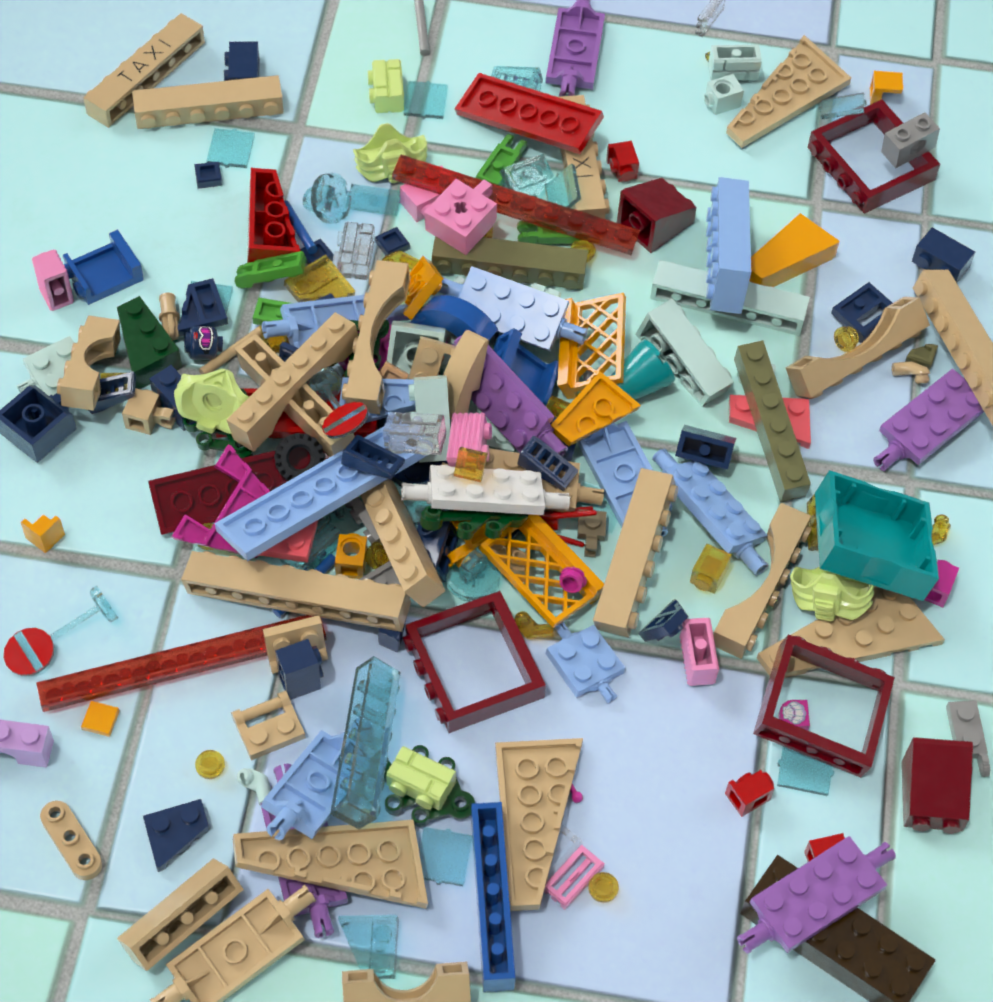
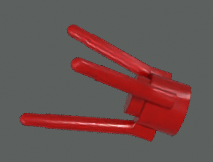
[539,506,597,547]

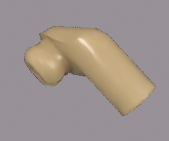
[891,362,930,383]

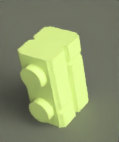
[368,59,404,113]
[386,746,456,810]

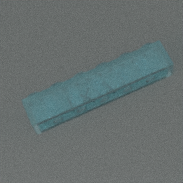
[330,656,401,829]

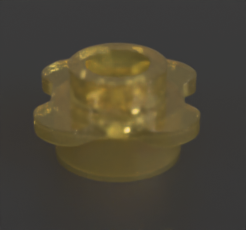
[365,542,390,569]

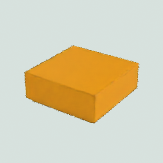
[81,701,120,737]

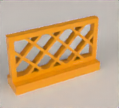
[557,292,626,399]
[478,514,604,628]

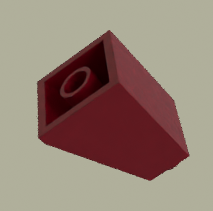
[617,177,697,253]
[901,737,973,834]

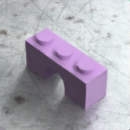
[0,720,54,768]

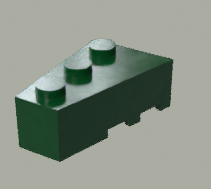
[117,296,182,389]

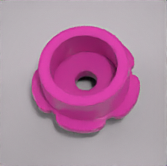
[559,567,587,593]

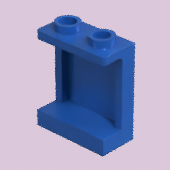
[62,229,144,305]
[493,328,559,406]

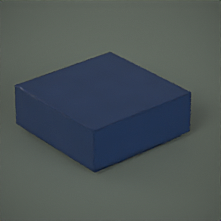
[194,161,222,189]
[375,227,410,259]
[300,238,335,272]

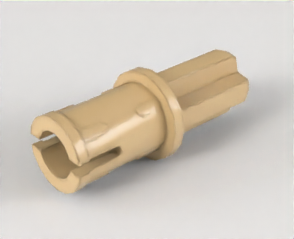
[159,292,180,340]

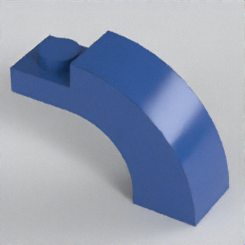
[410,295,498,340]

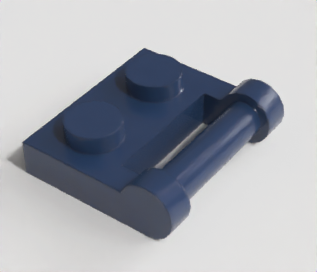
[831,282,893,343]

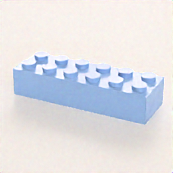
[706,177,751,314]

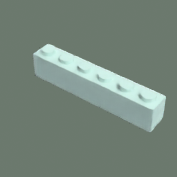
[650,260,810,336]

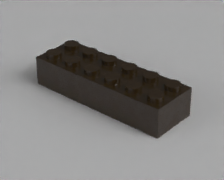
[740,854,936,1002]

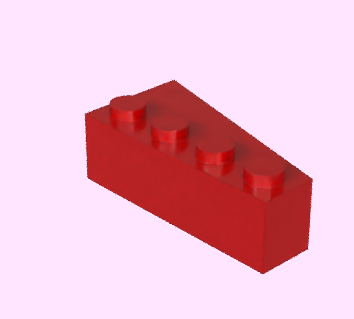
[247,168,300,263]

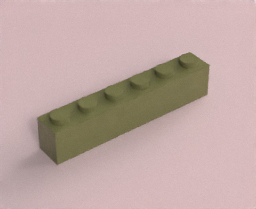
[432,236,588,290]
[734,340,811,502]

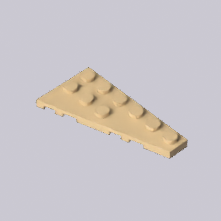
[495,738,583,911]
[232,820,428,909]

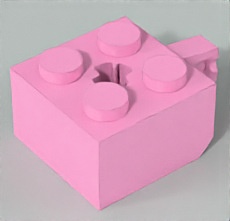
[425,179,497,255]

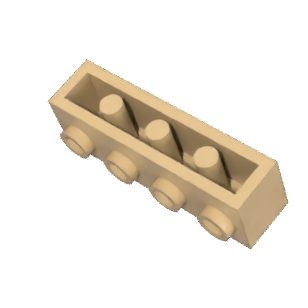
[117,858,244,971]

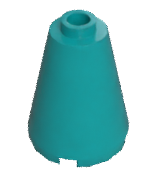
[611,340,675,400]

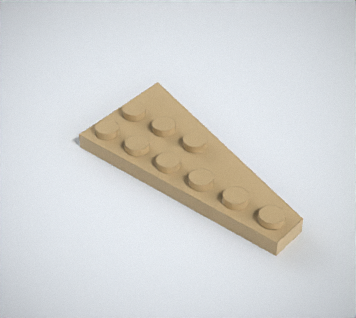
[726,35,851,148]
[756,586,945,678]

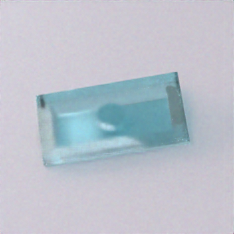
[347,184,400,216]

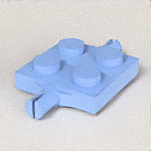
[545,621,625,703]

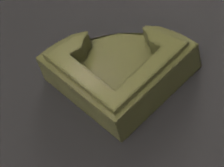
[905,344,938,370]

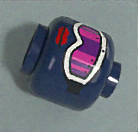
[184,326,223,361]

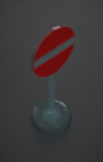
[305,366,369,439]
[3,585,119,676]

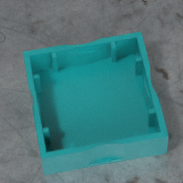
[815,470,939,601]

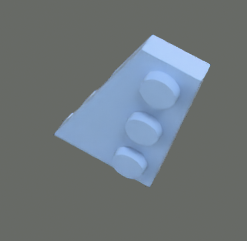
[339,377,416,424]

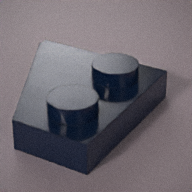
[177,278,228,337]
[638,599,689,642]
[143,799,210,872]

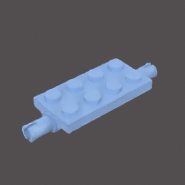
[438,266,588,352]
[262,295,415,348]
[577,421,672,537]
[652,448,769,576]
[261,719,371,840]

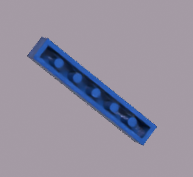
[471,802,516,992]

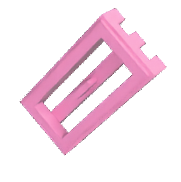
[544,845,605,910]

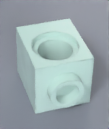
[704,74,744,115]

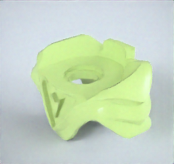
[353,123,427,183]
[174,369,249,434]
[790,567,874,622]

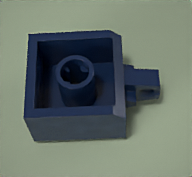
[0,385,77,463]

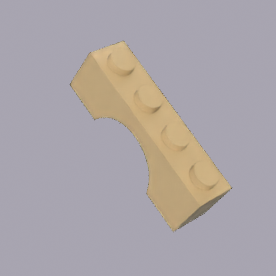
[57,315,121,411]
[342,961,471,1002]

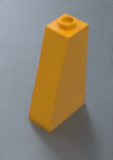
[749,213,840,287]

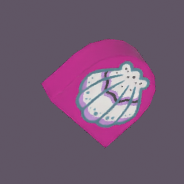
[778,700,810,730]

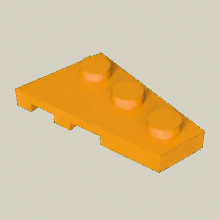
[403,256,444,320]
[551,371,641,446]

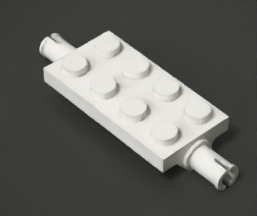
[401,465,570,515]

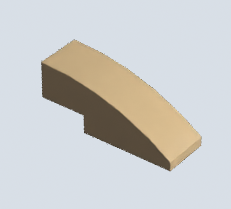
[443,330,489,420]

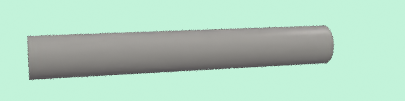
[414,0,429,56]

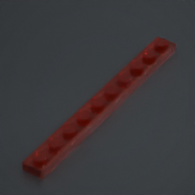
[392,154,640,256]
[36,615,327,712]

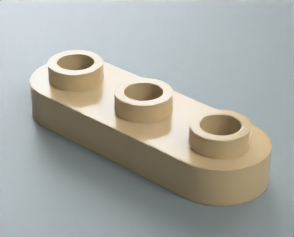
[40,801,102,880]

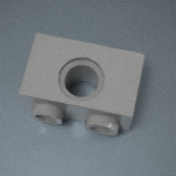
[881,112,940,168]

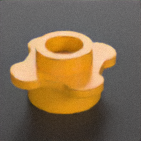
[447,544,475,568]

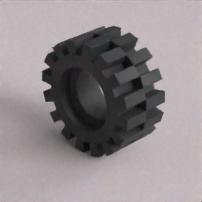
[274,433,325,481]

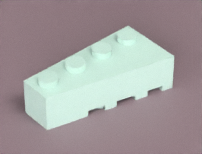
[635,298,734,407]

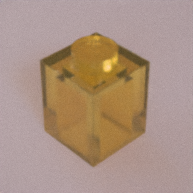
[690,543,732,594]

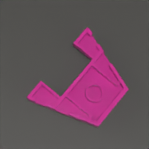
[171,444,270,558]

